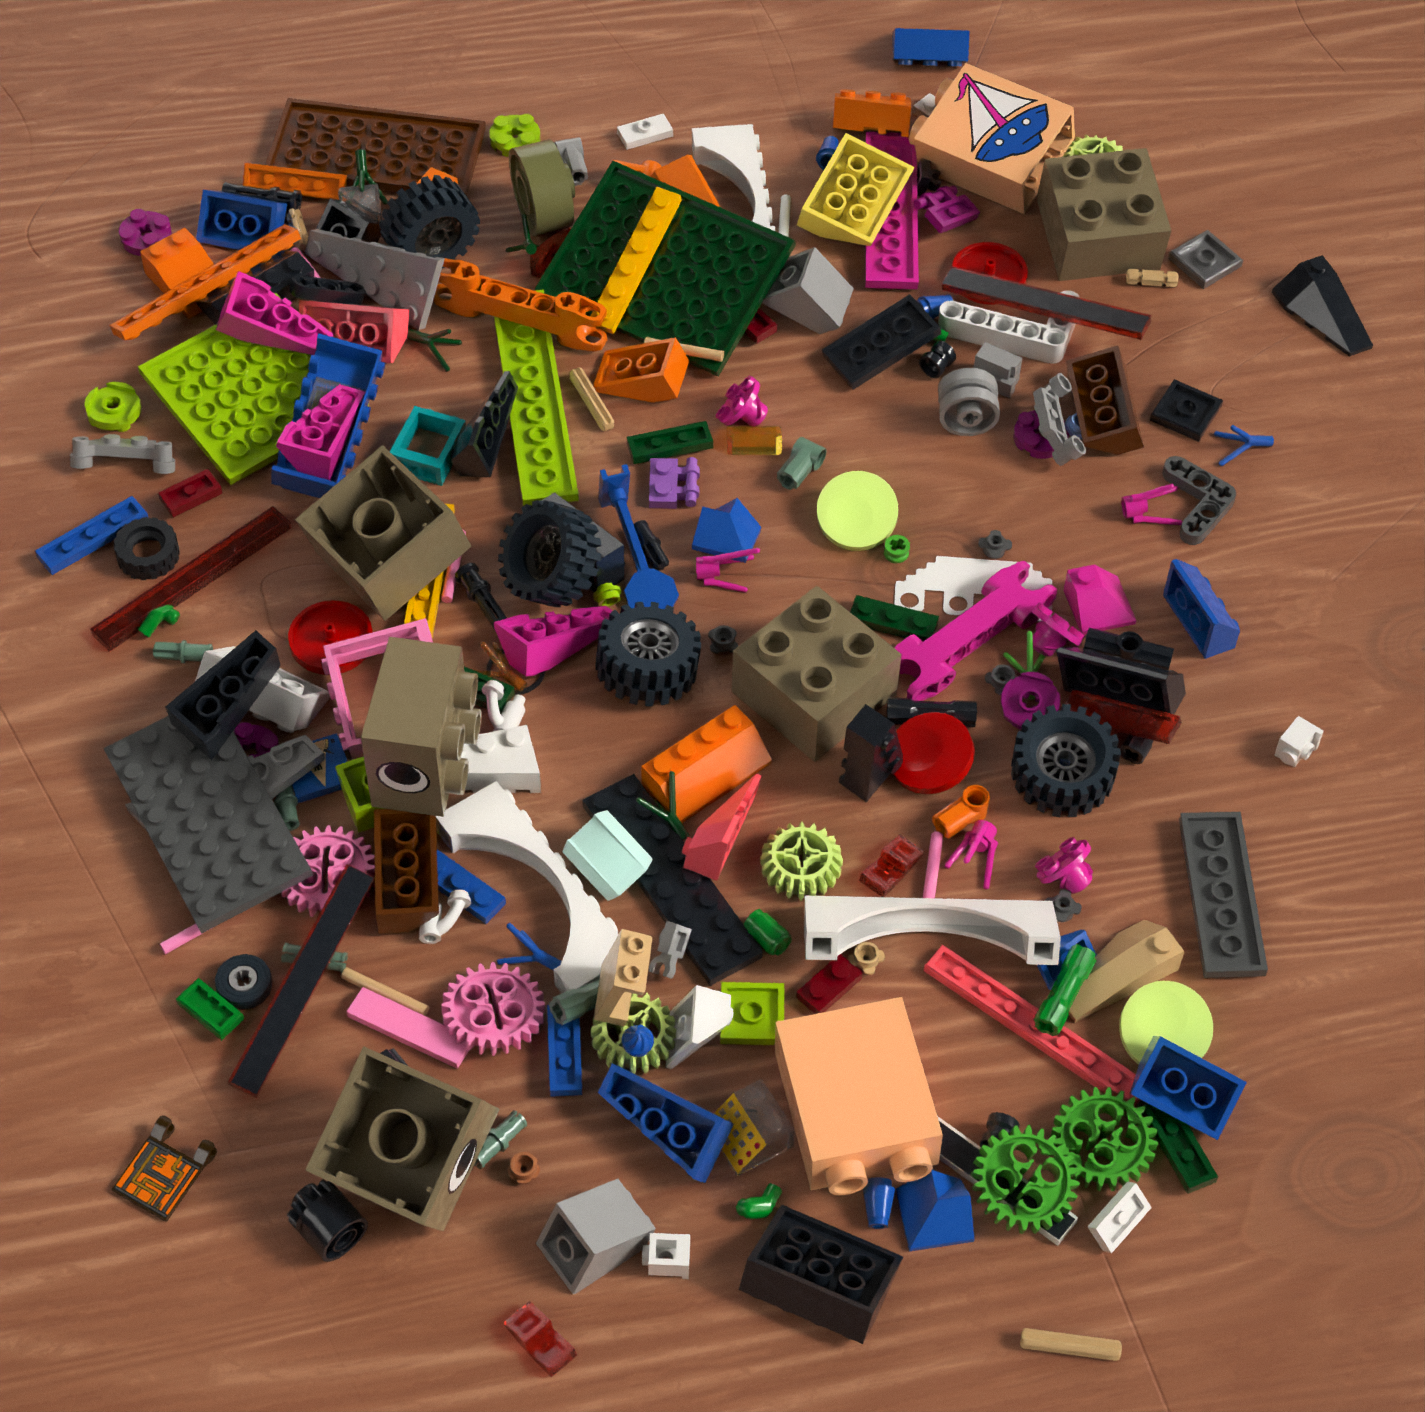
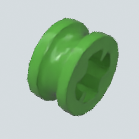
[884,535,910,563]

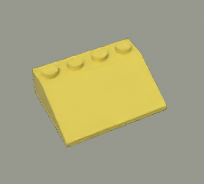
[797,133,914,246]

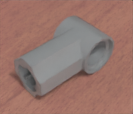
[554,137,588,186]

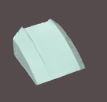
[562,810,653,901]

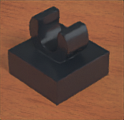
[917,159,941,196]

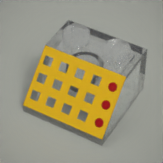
[714,1079,795,1177]

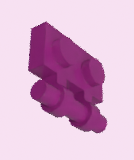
[914,185,980,233]

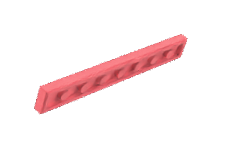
[924,944,1141,1108]

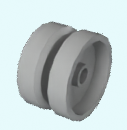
[938,368,1000,436]

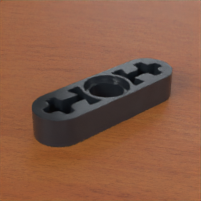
[289,275,366,305]

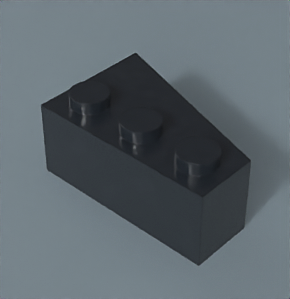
[839,704,903,802]

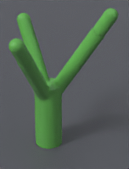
[1003,631,1045,700]

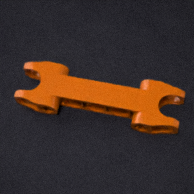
[433,258,607,352]

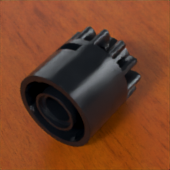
[286,1179,368,1262]

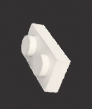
[1087,1181,1152,1253]

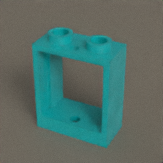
[390,406,466,486]

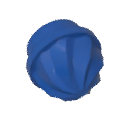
[622,1024,654,1057]

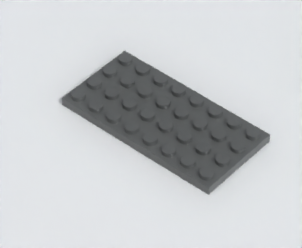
[103,716,313,934]

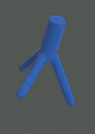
[1214,425,1274,466]
[497,923,562,971]

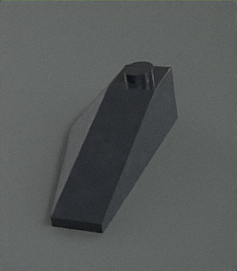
[1272,255,1373,357]
[451,371,518,478]

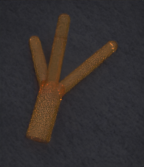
[475,641,528,692]

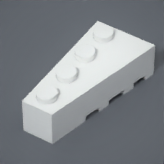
[461,725,541,793]

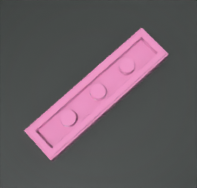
[347,987,469,1069]

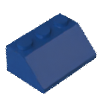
[892,28,970,67]
[196,189,287,250]
[1163,559,1240,659]
[1130,1036,1247,1140]

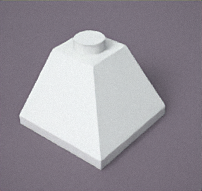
[666,985,733,1069]

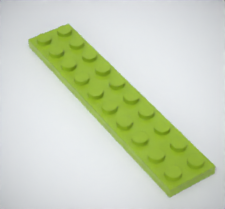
[494,290,579,506]

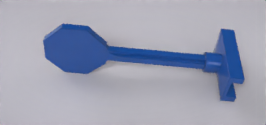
[598,464,679,609]

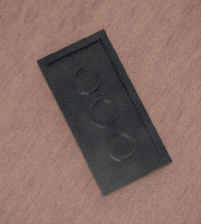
[822,294,941,390]

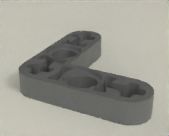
[1162,456,1236,545]

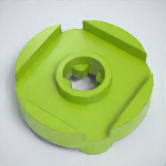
[490,114,540,157]
[85,382,142,432]

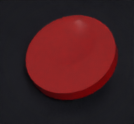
[952,242,1028,305]
[288,600,373,675]
[893,712,975,794]

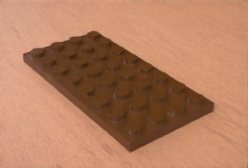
[265,98,486,197]

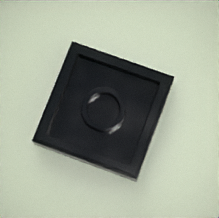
[1150,379,1223,442]

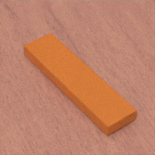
[243,163,347,201]

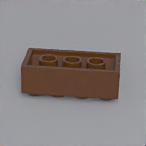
[1066,345,1144,455]
[374,809,439,934]

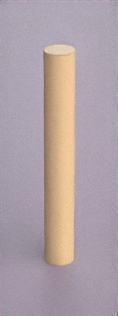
[644,337,724,362]
[341,967,429,1016]

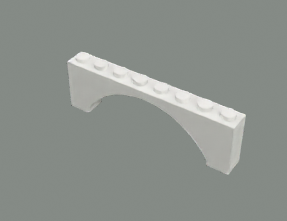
[692,124,775,231]
[436,781,618,994]
[804,896,1061,965]

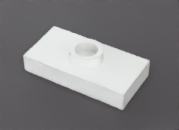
[617,113,673,150]

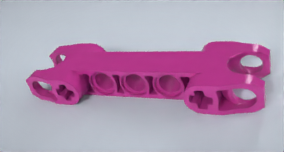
[895,561,1058,701]

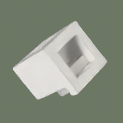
[1274,716,1324,767]
[642,1233,690,1279]

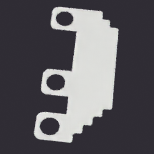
[894,556,1052,621]

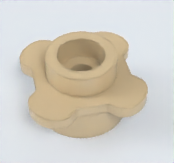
[848,941,885,975]

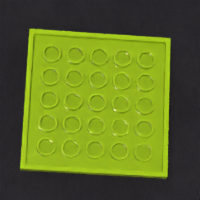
[138,293,369,485]

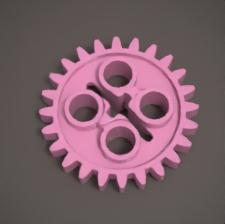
[281,825,375,917]
[442,962,545,1056]

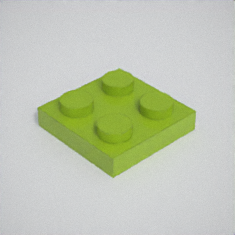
[720,982,784,1045]

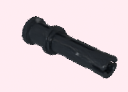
[222,182,302,210]
[455,563,507,628]

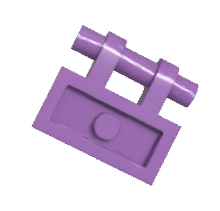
[649,457,700,509]

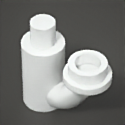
[482,680,526,731]
[419,890,471,944]

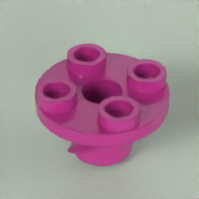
[716,375,768,427]
[1032,602,1086,657]
[1035,837,1093,894]

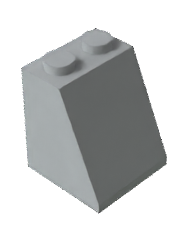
[763,247,854,334]
[536,1179,656,1294]

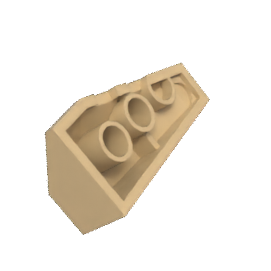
[1069,920,1184,1023]

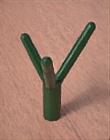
[346,149,388,205]
[506,214,544,255]
[407,329,462,372]
[636,771,690,840]

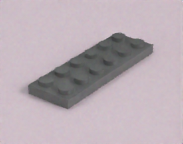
[1179,812,1268,978]

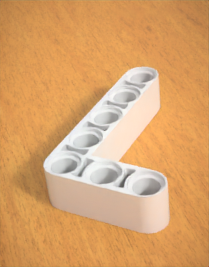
[938,290,1080,364]

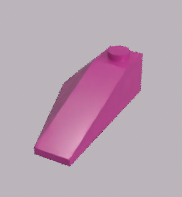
[216,271,333,355]
[276,384,366,480]
[494,606,613,677]

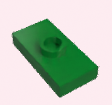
[176,978,244,1041]

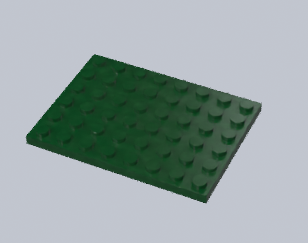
[535,161,796,377]

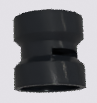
[919,341,956,378]
[980,1112,1020,1147]

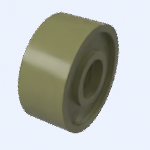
[509,139,575,236]

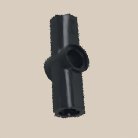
[1083,627,1174,670]

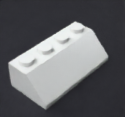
[195,646,330,733]

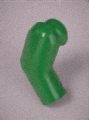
[736,1183,782,1219]

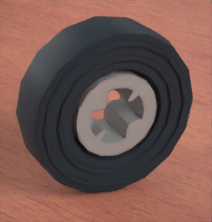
[215,954,273,1010]

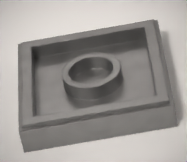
[1168,230,1243,289]

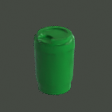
[744,909,792,956]

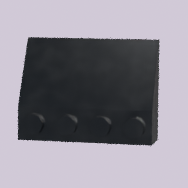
[738,1205,904,1344]

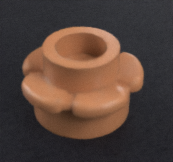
[508,1152,540,1184]

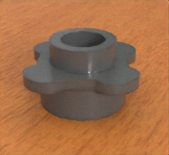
[978,530,1012,559]
[708,625,738,654]
[985,665,1016,695]
[1045,890,1082,923]

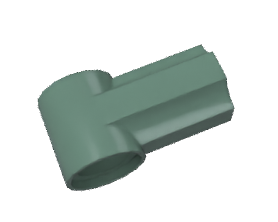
[777,437,827,490]

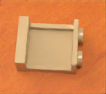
[594,929,652,1027]

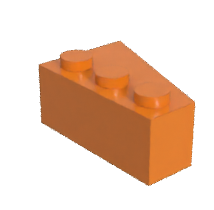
[833,89,911,137]

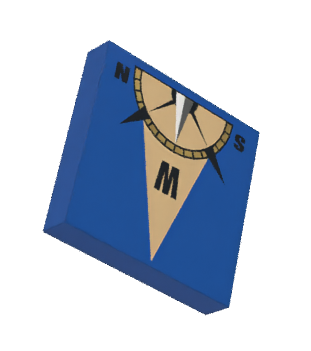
[292,733,348,803]

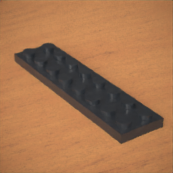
[582,774,763,986]

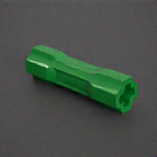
[1033,944,1097,1036]

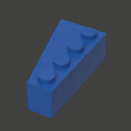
[598,1063,734,1183]

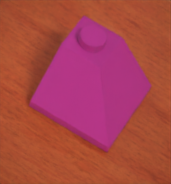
[1063,564,1136,635]

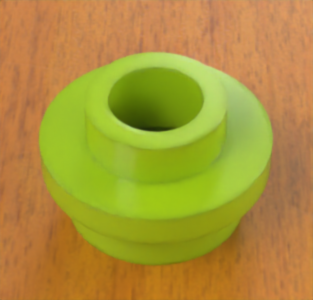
[593,583,621,607]

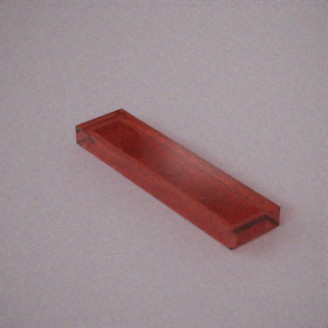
[1065,690,1182,744]

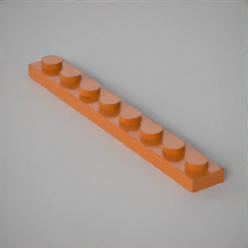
[109,224,301,341]

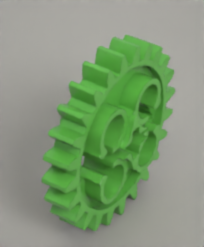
[1051,1087,1158,1191]
[971,1125,1080,1234]

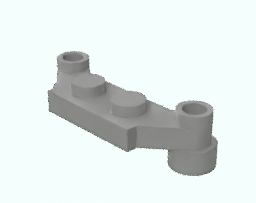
[1033,373,1086,466]
[70,434,176,474]

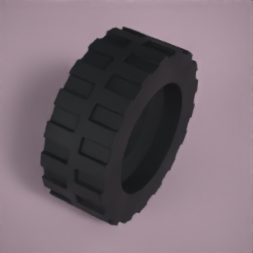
[114,517,180,580]

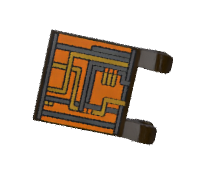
[112,1115,217,1222]

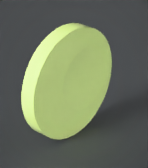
[817,471,898,551]
[1119,981,1213,1065]

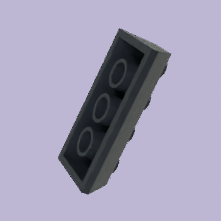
[196,250,314,325]
[1057,647,1186,719]

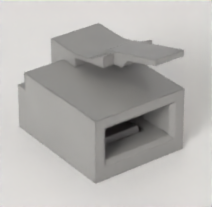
[974,342,1022,398]

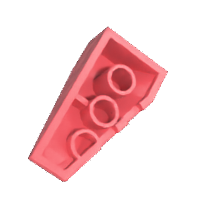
[299,300,409,363]
[681,774,762,881]

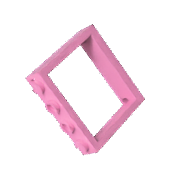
[321,618,433,760]

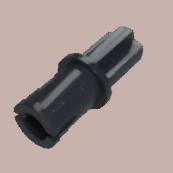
[634,520,669,571]

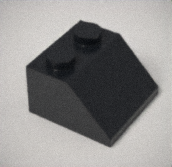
[316,198,382,243]

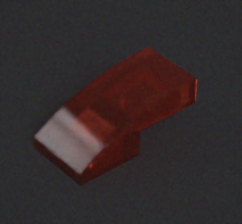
[530,228,571,278]
[859,834,924,897]
[504,1301,577,1377]

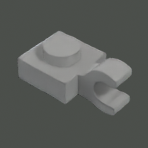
[649,921,692,979]

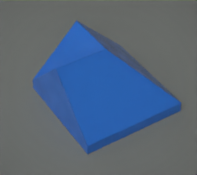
[692,498,761,563]
[896,1170,975,1252]

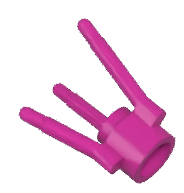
[1121,484,1183,525]
[696,548,760,592]
[945,820,998,890]

